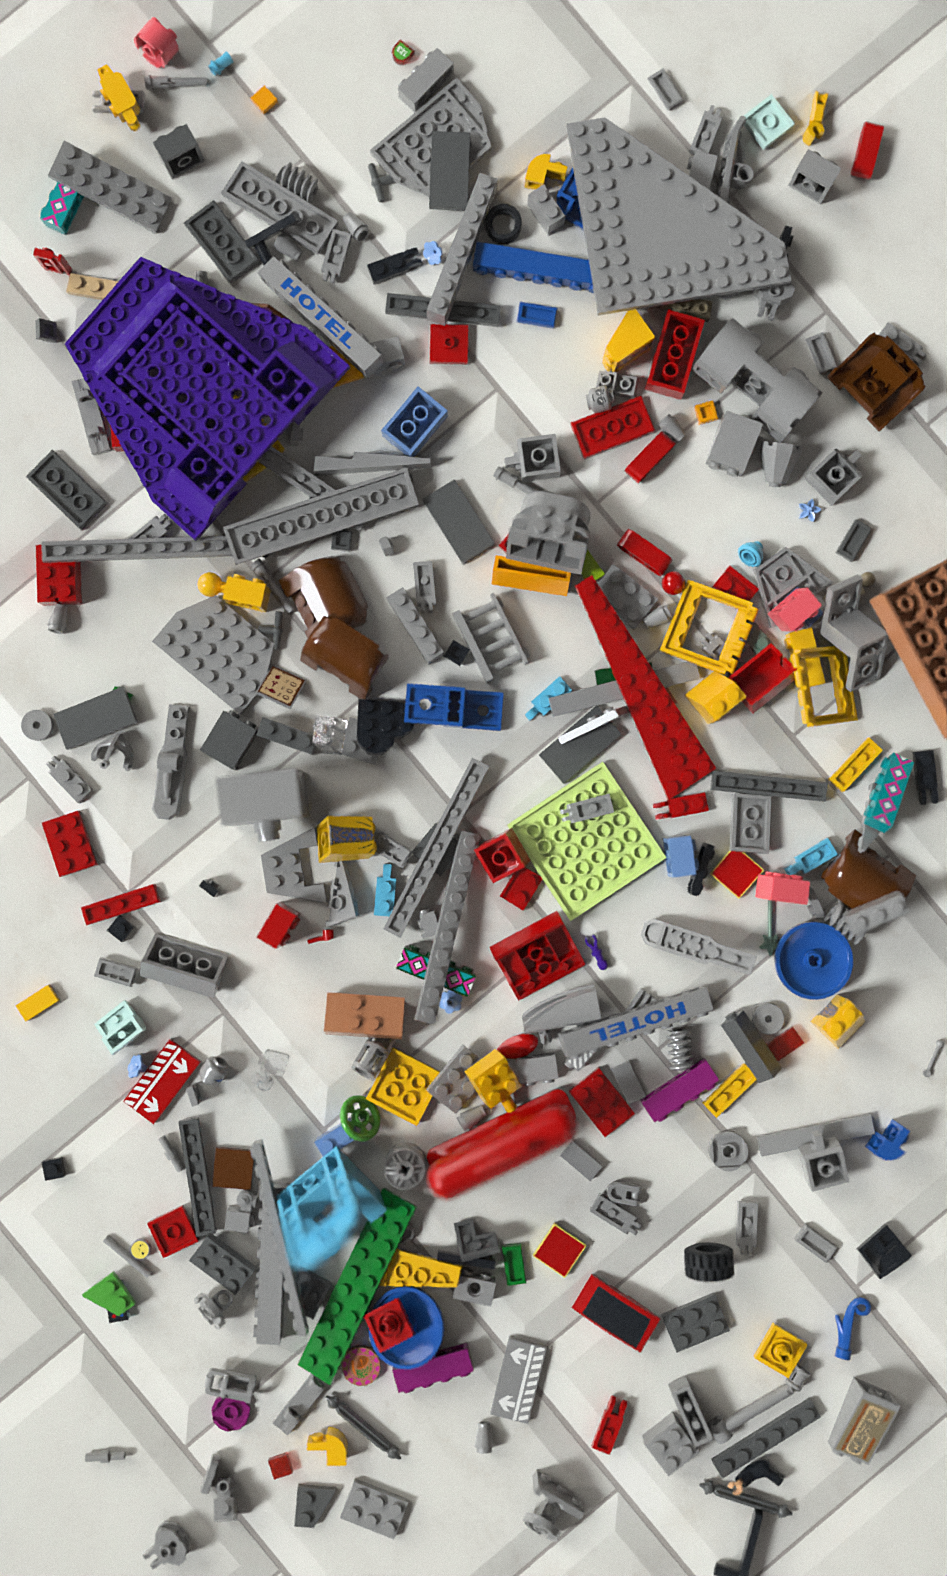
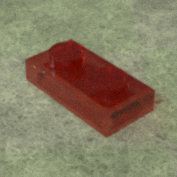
[766,1026,804,1061]

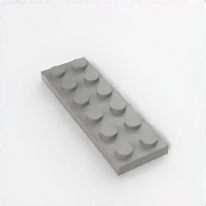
[48,140,172,234]
[221,161,338,255]

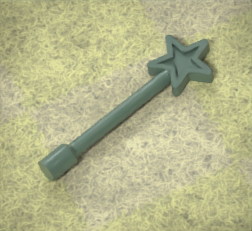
[759,900,778,956]

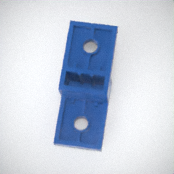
[404,683,504,731]

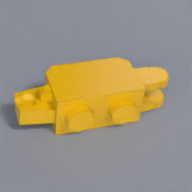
[97,64,141,132]

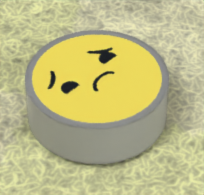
[130,1238,151,1260]

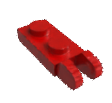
[653,792,709,820]
[591,1395,627,1455]

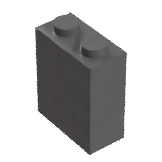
[200,710,258,770]

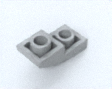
[596,371,639,398]

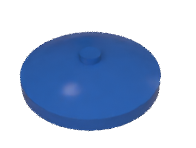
[774,922,853,1000]
[368,1286,445,1369]

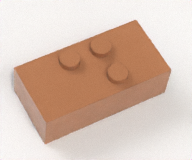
[324,992,405,1040]

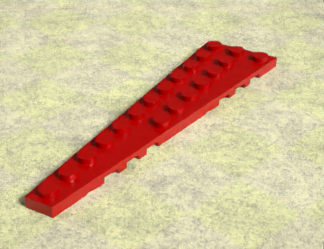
[575,575,716,800]

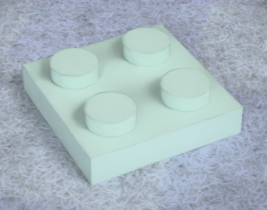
[744,94,795,150]

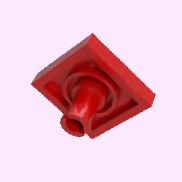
[364,1298,416,1353]

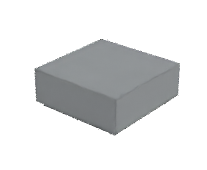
[186,1083,202,1107]

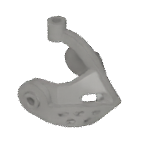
[91,731,134,771]

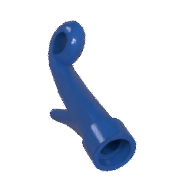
[835,1297,871,1360]

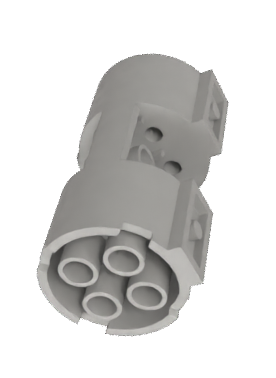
[692,318,823,443]

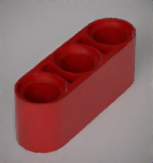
[851,121,884,180]
[624,431,676,484]
[617,529,673,576]

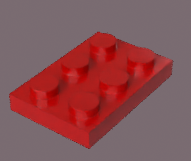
[42,810,98,877]
[569,1067,635,1137]

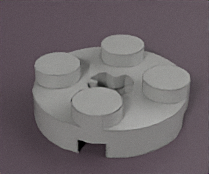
[708,1131,748,1171]

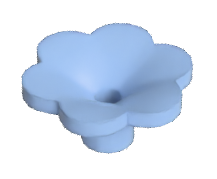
[423,241,442,265]
[439,990,462,1014]
[128,1055,147,1078]

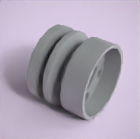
[384,1142,426,1190]

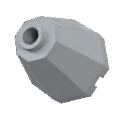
[760,441,802,487]

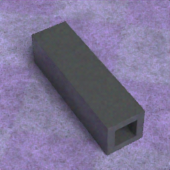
[721,1010,782,1083]

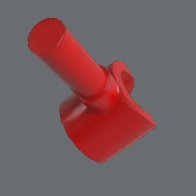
[307,929,334,944]

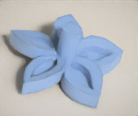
[799,498,821,522]

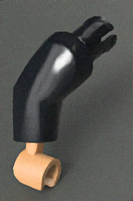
[728,1459,784,1495]

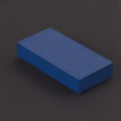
[517,302,557,329]

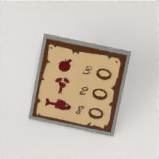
[255,664,307,710]

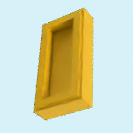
[15,984,60,1022]

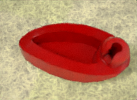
[497,1034,538,1059]

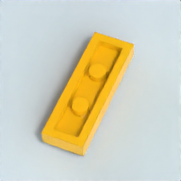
[828,737,883,792]
[702,1063,757,1118]

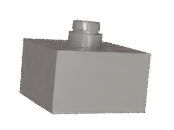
[216,768,310,842]

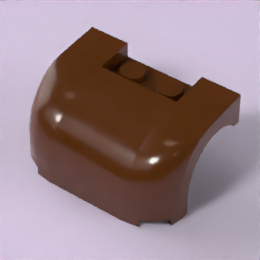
[827,332,926,432]
[278,556,368,638]
[300,615,389,699]
[821,829,916,909]

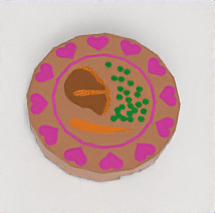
[342,1345,381,1386]

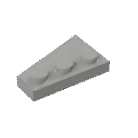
[532,1470,585,1520]

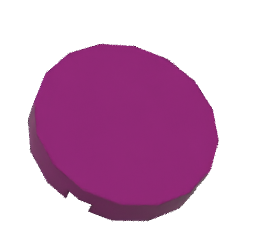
[211,1396,251,1432]

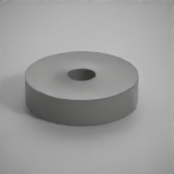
[21,710,54,741]
[752,1003,784,1034]

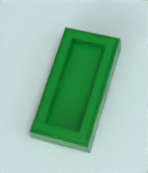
[502,1243,526,1286]

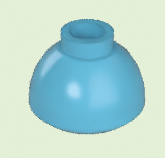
[738,541,763,567]

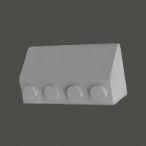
[140,933,228,998]

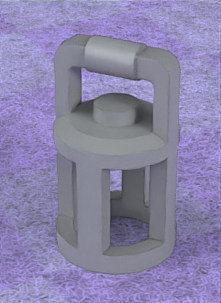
[351,1037,396,1080]
[205,1368,257,1404]

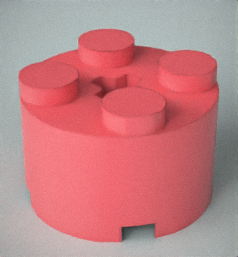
[134,17,179,68]

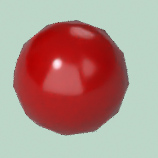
[661,571,686,595]

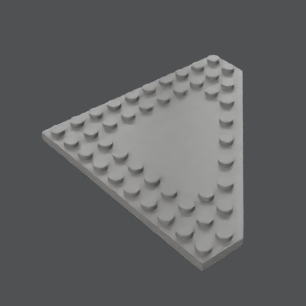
[566,117,791,316]

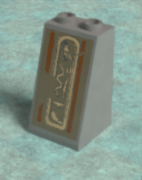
[828,1377,900,1465]

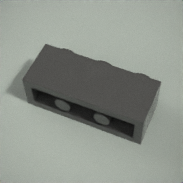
[256,717,319,755]

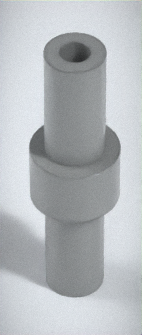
[158,1135,184,1173]
[85,1450,126,1463]

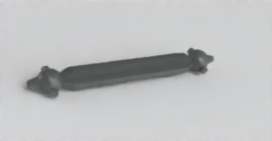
[325,1395,401,1460]
[699,1480,793,1518]

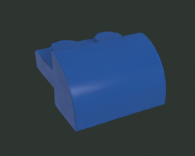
[865,1119,910,1161]

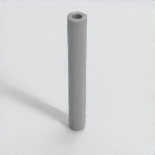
[103,1235,152,1278]

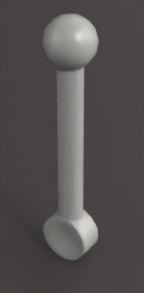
[923,1040,944,1077]

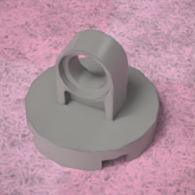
[194,1289,233,1329]
[523,1500,561,1541]

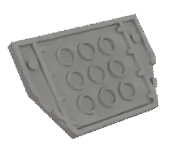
[370,78,491,196]
[152,596,274,715]

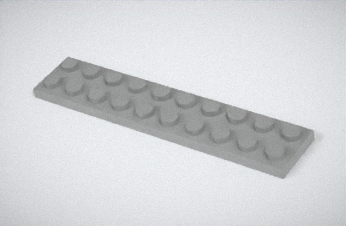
[223,467,419,565]

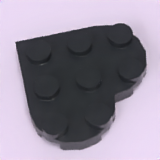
[356,699,414,756]

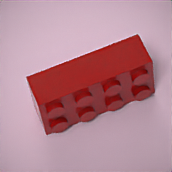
[644,309,705,400]

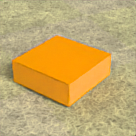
[251,85,278,114]
[694,400,718,425]

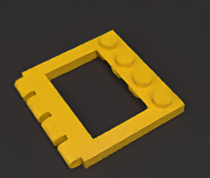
[660,580,759,675]
[791,646,858,727]

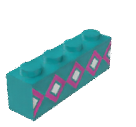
[40,182,85,235]
[864,752,914,833]

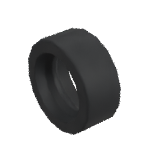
[486,204,522,244]

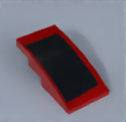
[572,1274,661,1353]

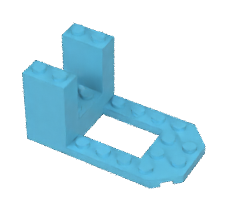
[276,1146,386,1268]

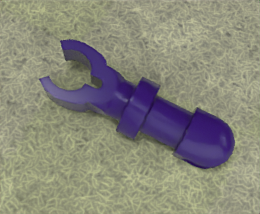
[585,934,608,970]

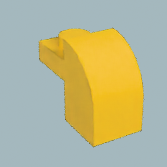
[524,154,568,190]
[307,1427,348,1466]

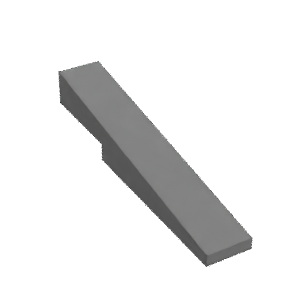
[314,452,431,476]

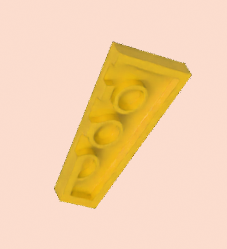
[380,1248,462,1287]

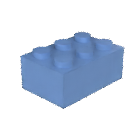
[381,386,448,457]

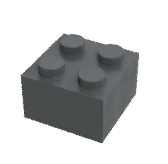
[153,124,205,179]

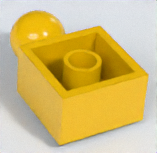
[198,572,271,612]

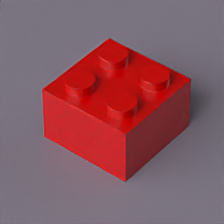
[474,828,531,883]
[256,902,301,949]

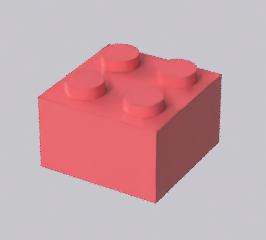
[768,588,822,632]
[755,872,810,905]

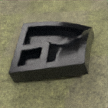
[856,1224,912,1279]

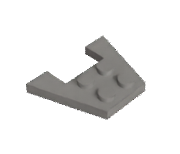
[753,547,833,628]
[261,827,327,903]

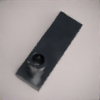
[245,213,301,265]
[437,1250,496,1270]

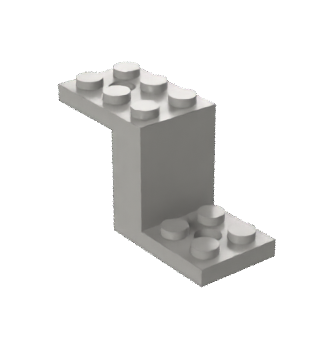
[820,575,889,692]

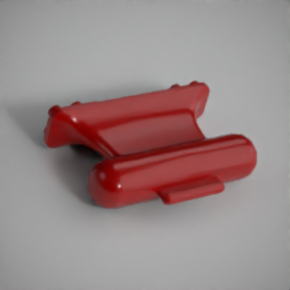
[427,1088,578,1200]

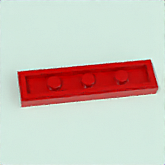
[81,884,161,926]

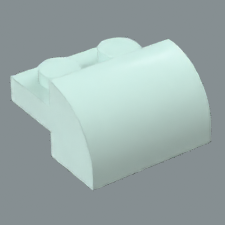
[94,1000,146,1055]

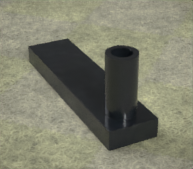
[713,1508,763,1576]

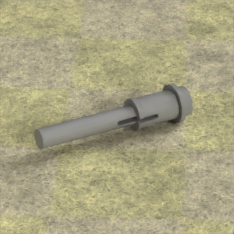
[145,75,207,91]
[493,466,537,494]
[251,558,295,613]

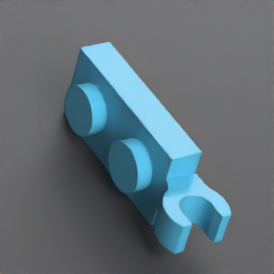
[525,676,572,721]
[784,838,838,875]
[374,864,397,917]

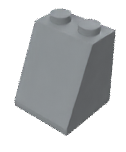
[705,411,763,477]

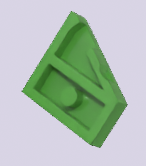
[82,1271,136,1316]

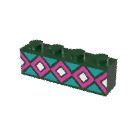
[396,944,476,997]

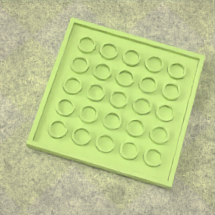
[507,762,666,921]

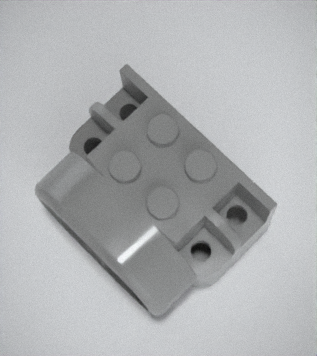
[506,491,590,575]

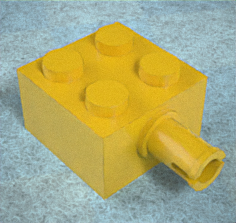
[464,1049,522,1113]

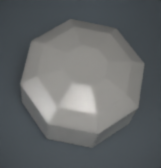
[379,536,394,556]

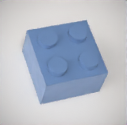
[663,835,699,878]

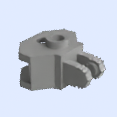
[753,282,795,321]
[142,1520,189,1569]

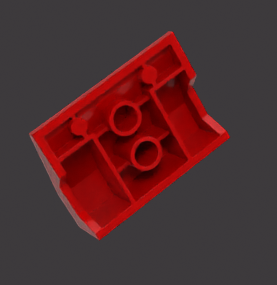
[489,911,586,1001]

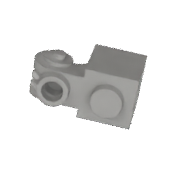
[224,1189,258,1233]
[214,1477,238,1522]

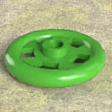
[340,1095,380,1142]

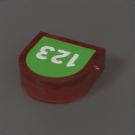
[392,39,415,65]

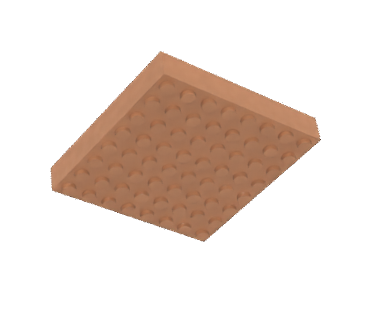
[870,559,947,739]

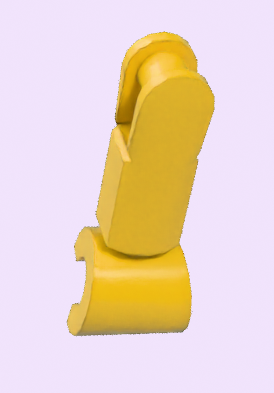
[803,91,828,146]

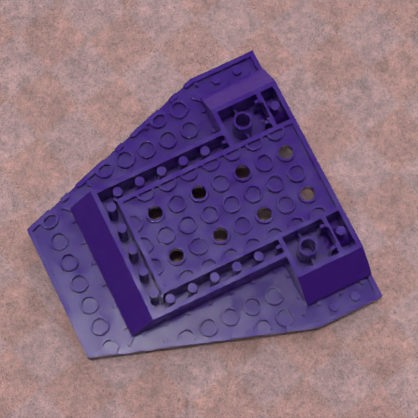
[65,257,350,541]

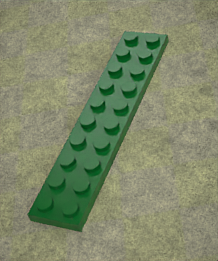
[297,1188,418,1385]

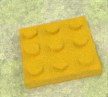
[366,1047,440,1126]

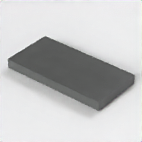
[429,131,470,211]
[184,200,260,285]
[26,450,108,531]
[422,479,495,565]
[53,687,138,750]
[539,706,621,784]

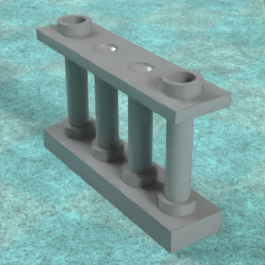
[453,593,529,683]

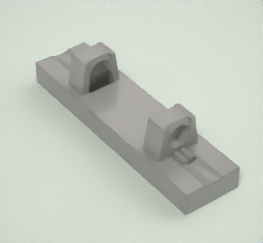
[72,378,112,456]
[273,1373,328,1436]

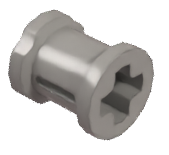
[785,1364,810,1391]

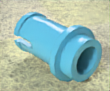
[208,51,233,76]

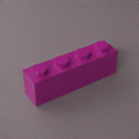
[640,1058,719,1123]
[392,1342,474,1393]

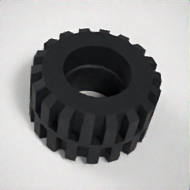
[684,1243,734,1282]

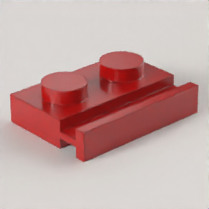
[33,247,72,276]
[711,565,759,601]
[500,867,543,911]

